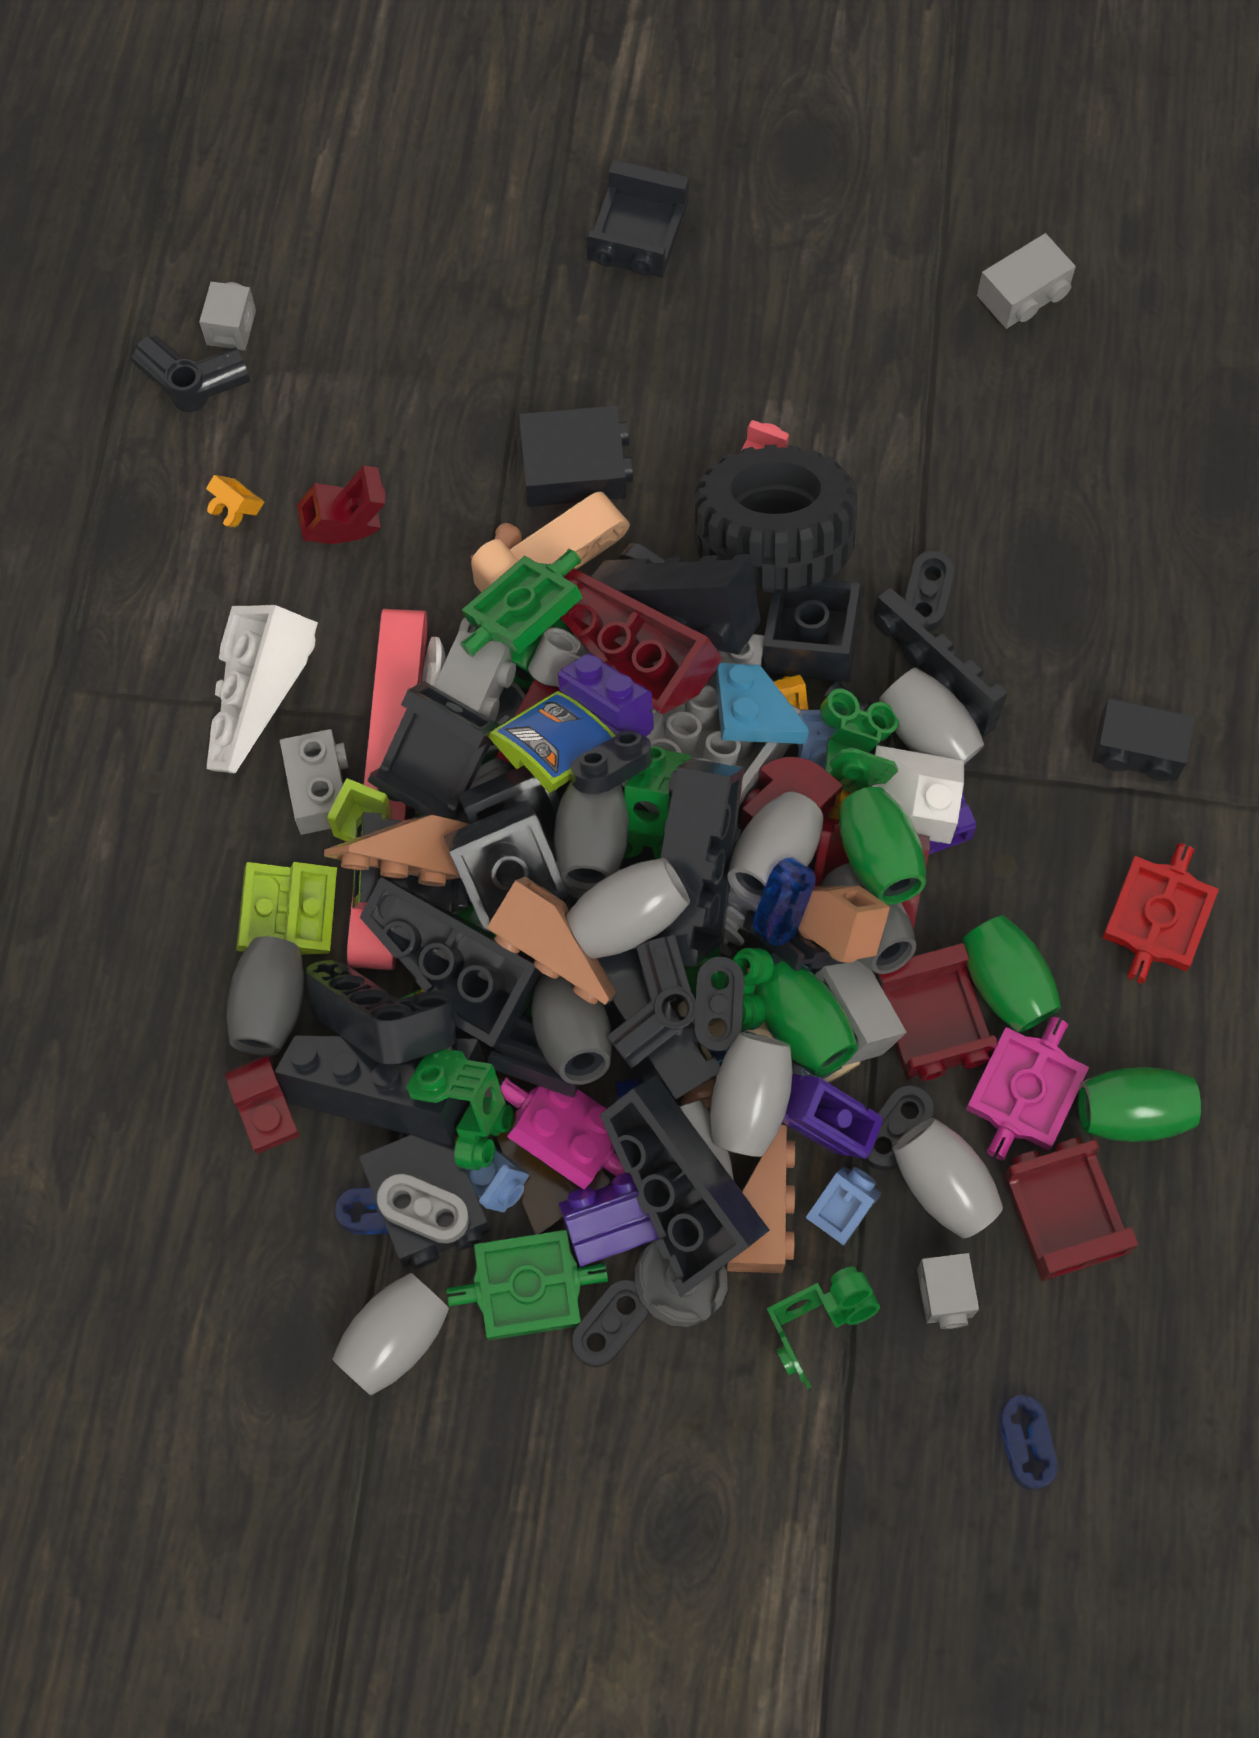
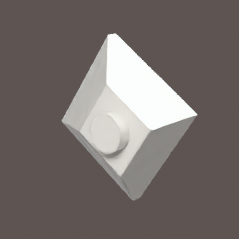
[872,745,964,844]

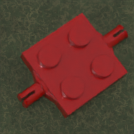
[1102,843,1219,983]

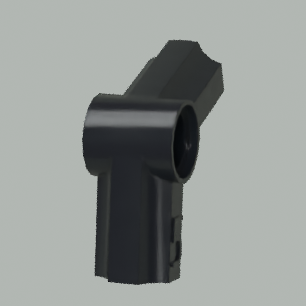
[131,335,251,412]
[607,935,697,1069]

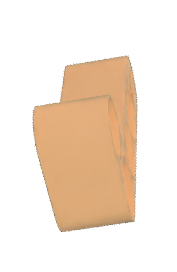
[471,492,630,593]

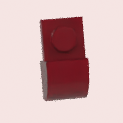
[297,465,386,544]
[740,757,843,830]
[225,1055,300,1154]

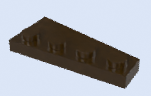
[483,1047,611,1235]

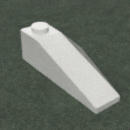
[206,605,318,773]

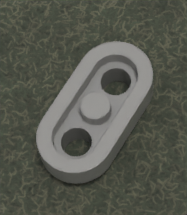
[377,1174,469,1243]

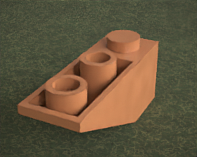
[324,815,469,887]
[487,877,617,1004]
[764,886,890,963]
[727,1125,795,1273]

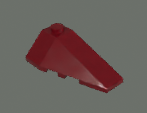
[561,568,723,715]

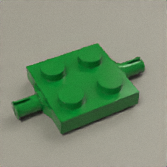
[460,548,583,657]
[447,1230,608,1341]

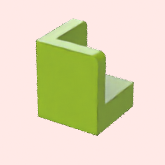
[327,778,392,841]

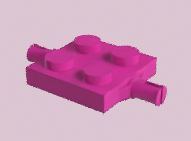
[966,1017,1089,1160]
[500,1077,625,1190]

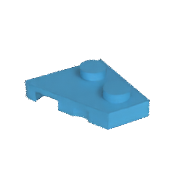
[715,663,809,744]

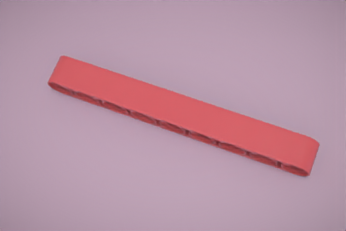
[347,609,427,971]

